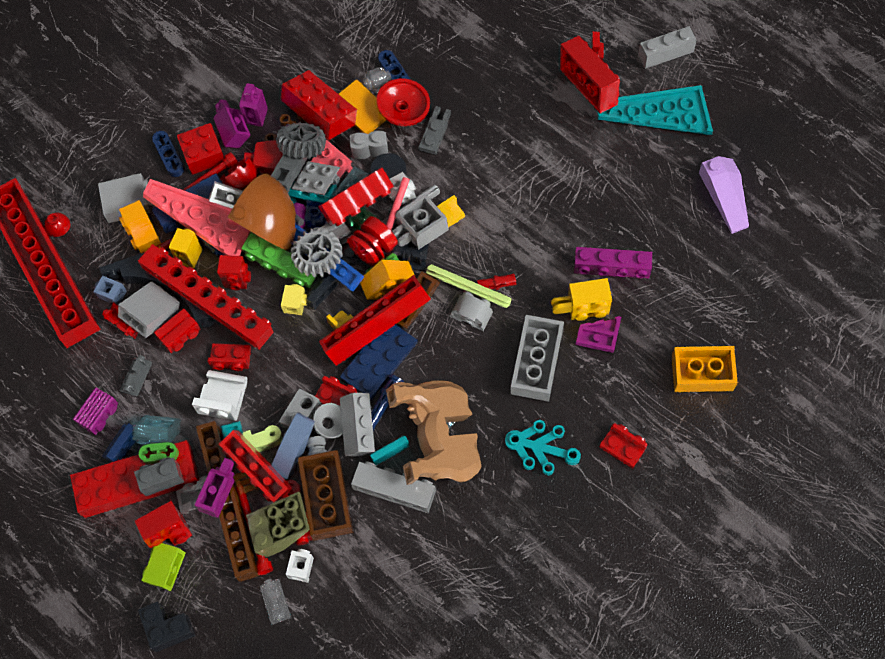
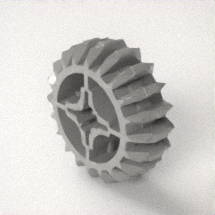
[291,228,343,278]

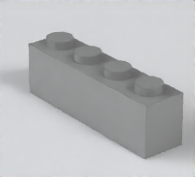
[351,462,436,513]

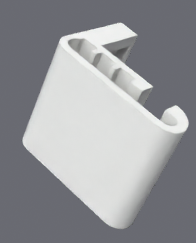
[192,370,247,421]

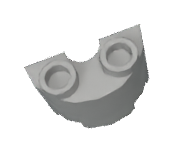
[449,291,493,331]
[176,476,207,514]

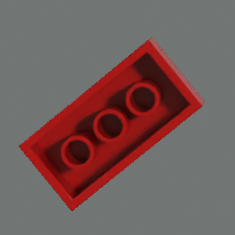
[560,36,620,113]
[281,70,357,140]

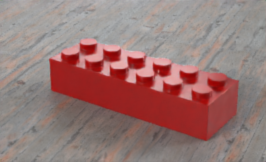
[70,440,199,518]

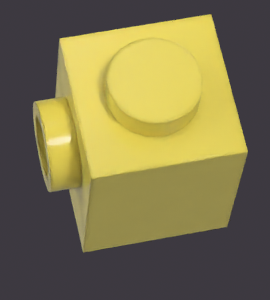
[281,284,308,315]

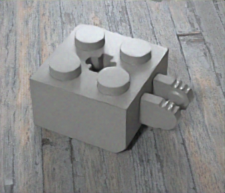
[392,194,449,250]

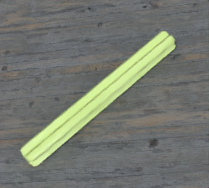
[426,264,511,308]

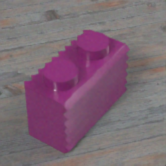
[72,387,118,435]

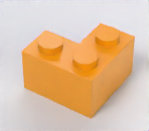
[119,200,161,253]
[360,260,415,301]

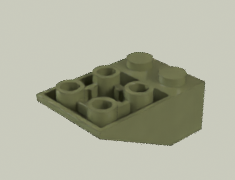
[246,492,310,557]

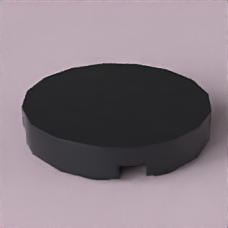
[370,153,407,179]

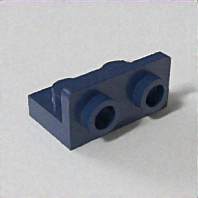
[102,423,141,463]

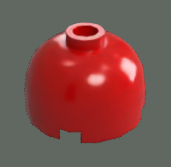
[220,157,257,190]

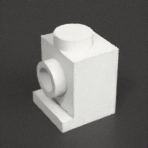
[286,549,314,582]

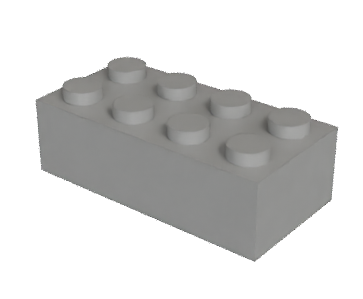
[511,315,564,402]

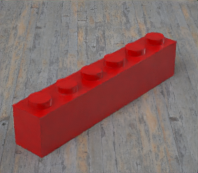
[319,275,431,366]

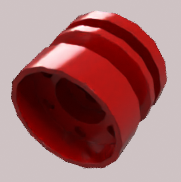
[347,216,398,267]

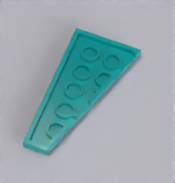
[596,85,713,135]

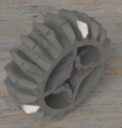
[276,122,326,160]

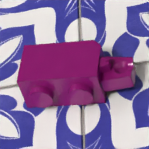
[240,83,268,127]
[213,99,250,148]
[195,458,234,518]

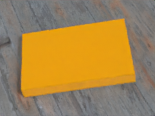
[339,79,386,134]

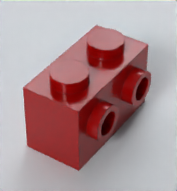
[217,255,251,290]

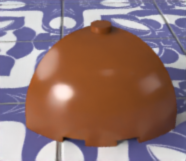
[228,174,296,251]

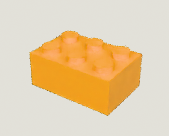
[672,346,737,392]

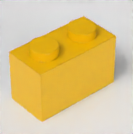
[169,228,203,268]

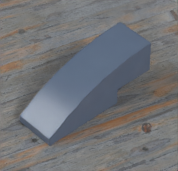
[272,413,315,479]

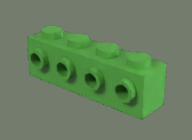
[241,233,318,289]

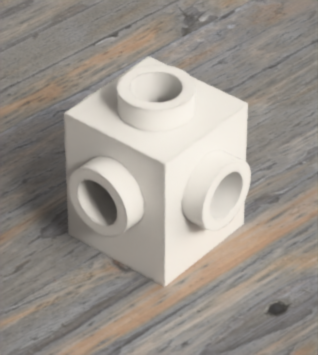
[389,172,416,205]

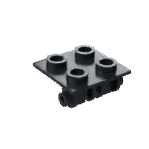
[388,234,429,271]

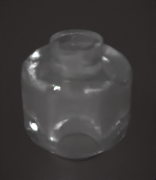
[364,67,391,93]

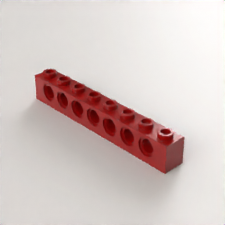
[138,244,274,350]

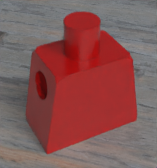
[244,140,283,175]

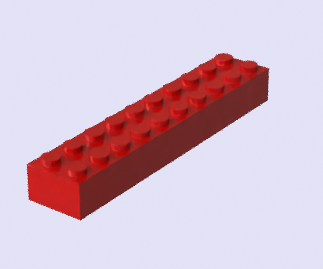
[0,178,101,348]

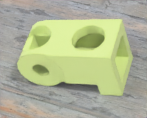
[243,425,283,453]

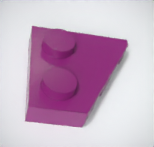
[576,316,621,353]

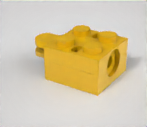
[551,278,612,321]

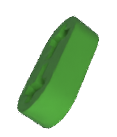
[139,442,179,464]

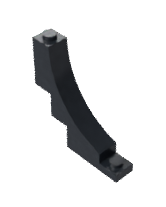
[100,252,218,328]

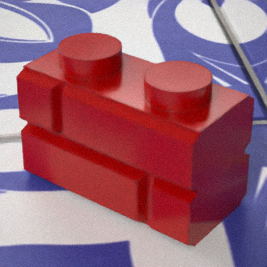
[154,308,201,353]

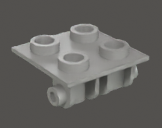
[292,161,340,195]

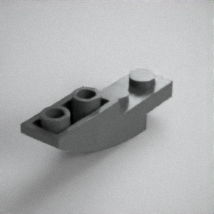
[271,155,307,193]

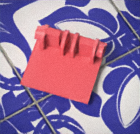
[311,140,353,178]

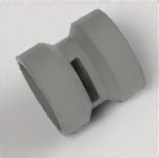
[306,436,327,456]

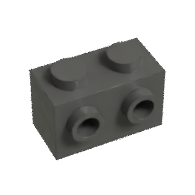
[134,457,184,496]

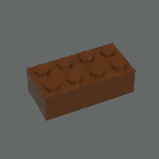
[298,450,353,541]

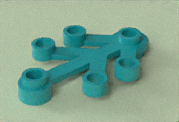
[505,420,581,475]

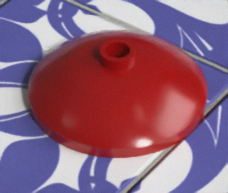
[376,79,430,126]

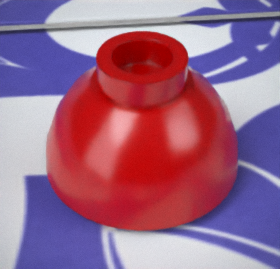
[44,212,71,237]

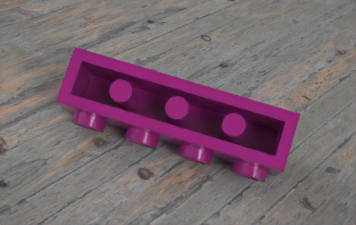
[574,247,652,279]

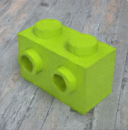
[142,543,186,591]

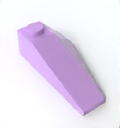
[699,156,749,234]

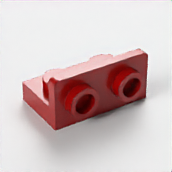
[207,344,251,371]
[315,376,358,406]
[599,423,648,468]

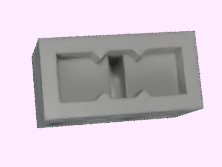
[279,389,321,430]

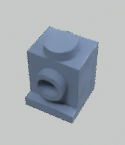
[93,276,127,306]

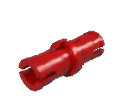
[477,273,516,290]

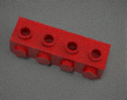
[219,430,293,503]

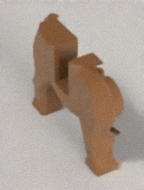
[386,380,482,485]

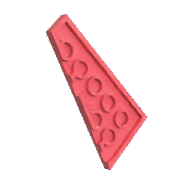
[143,179,250,256]

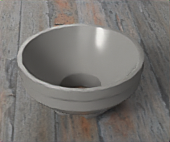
[312,403,343,439]

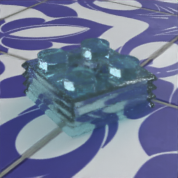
[132,415,181,444]

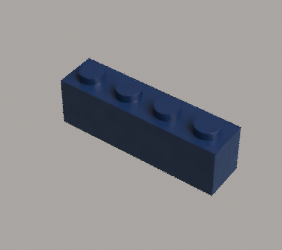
[152,174,223,234]

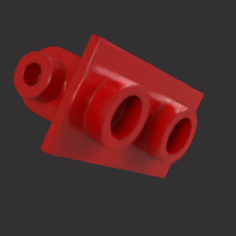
[102,303,138,339]

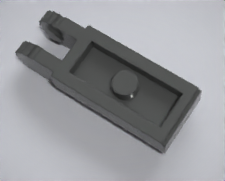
[419,106,451,155]

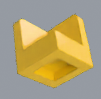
[437,195,465,228]
[326,311,353,330]

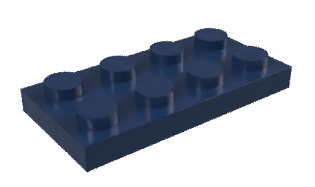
[340,325,418,401]

